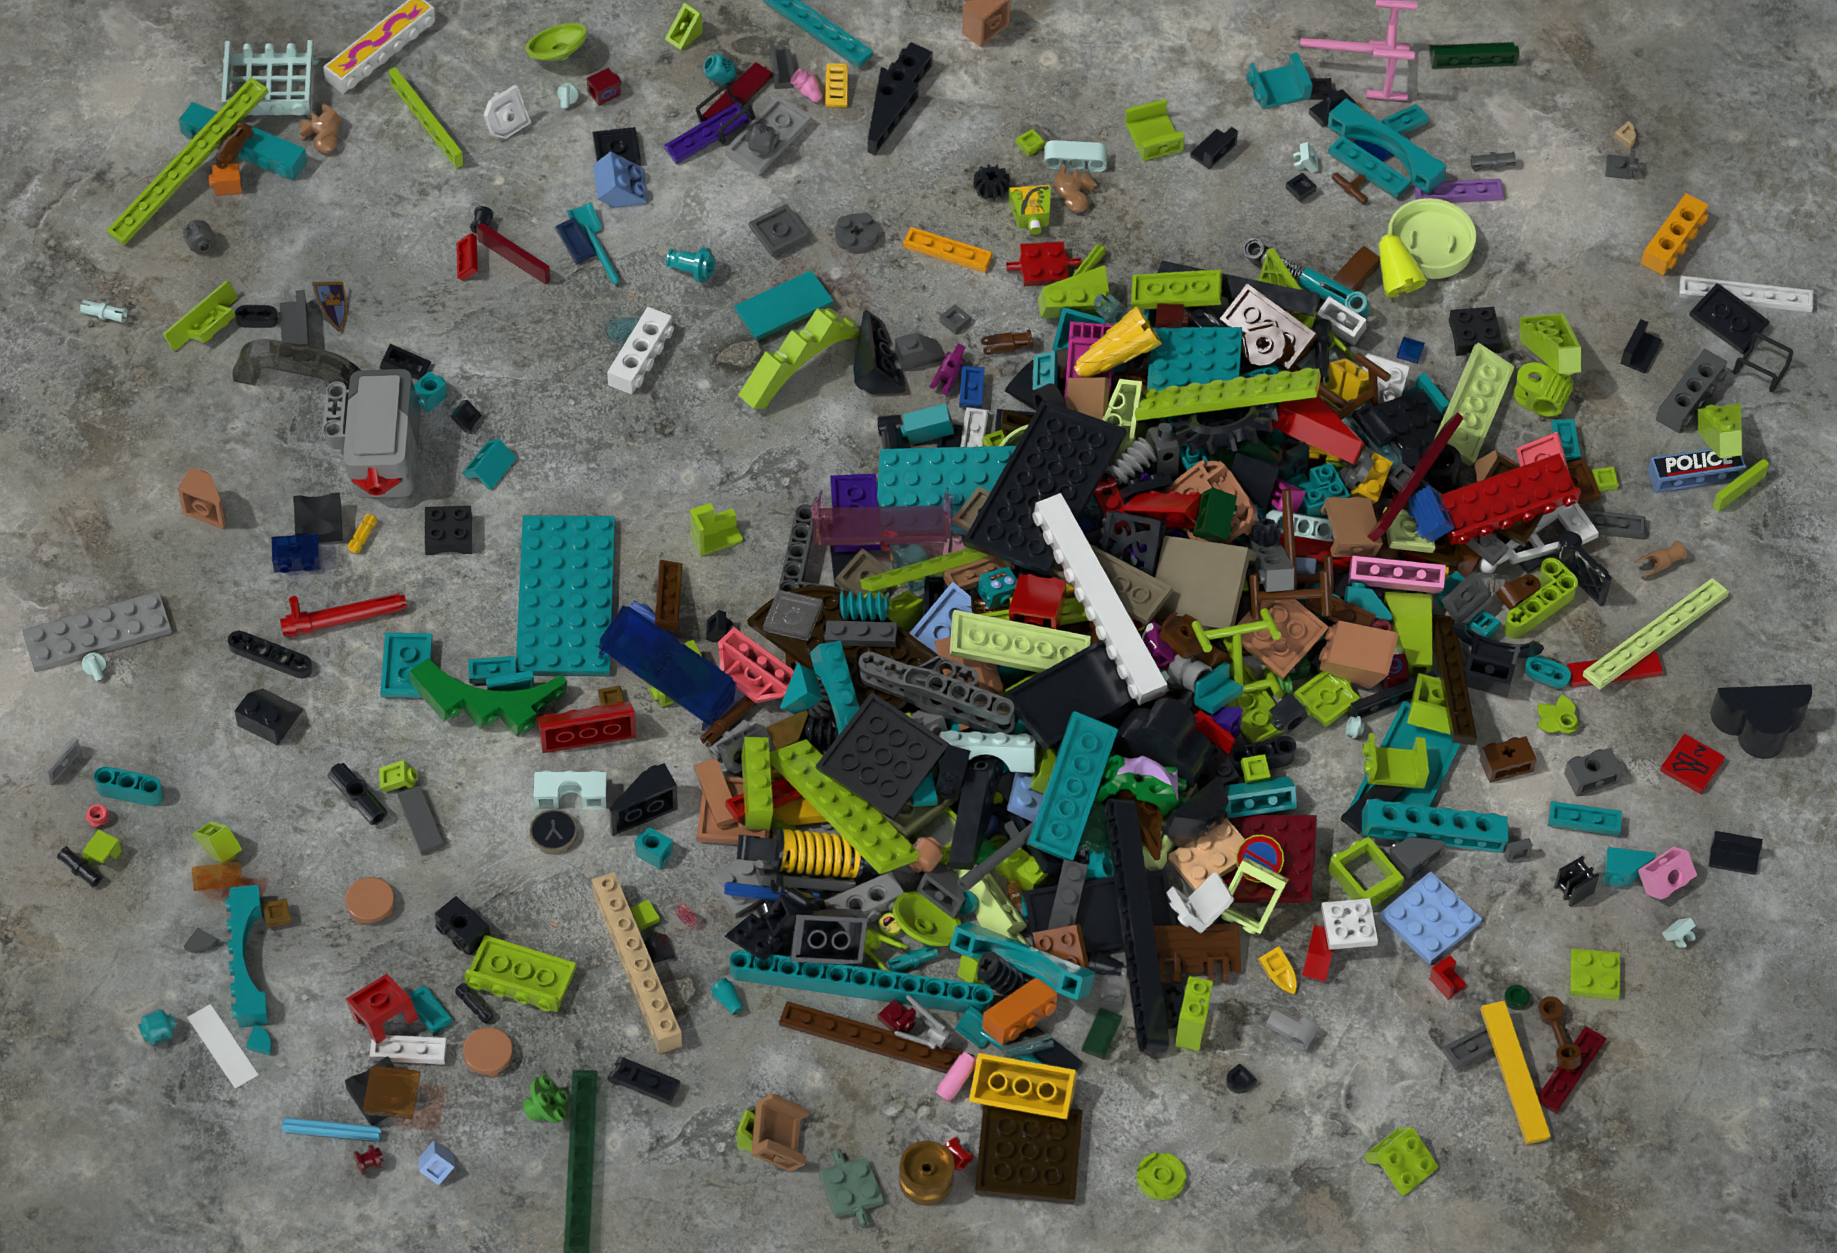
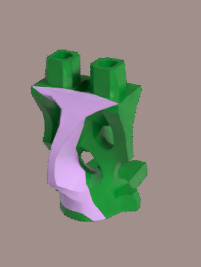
[1093,755,1187,816]

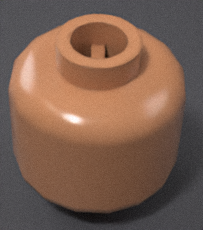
[909,837,943,873]

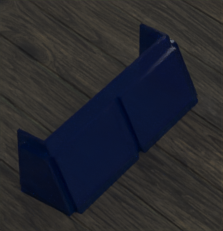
[598,605,737,731]

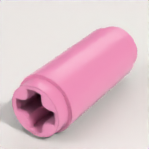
[936,1052,977,1102]

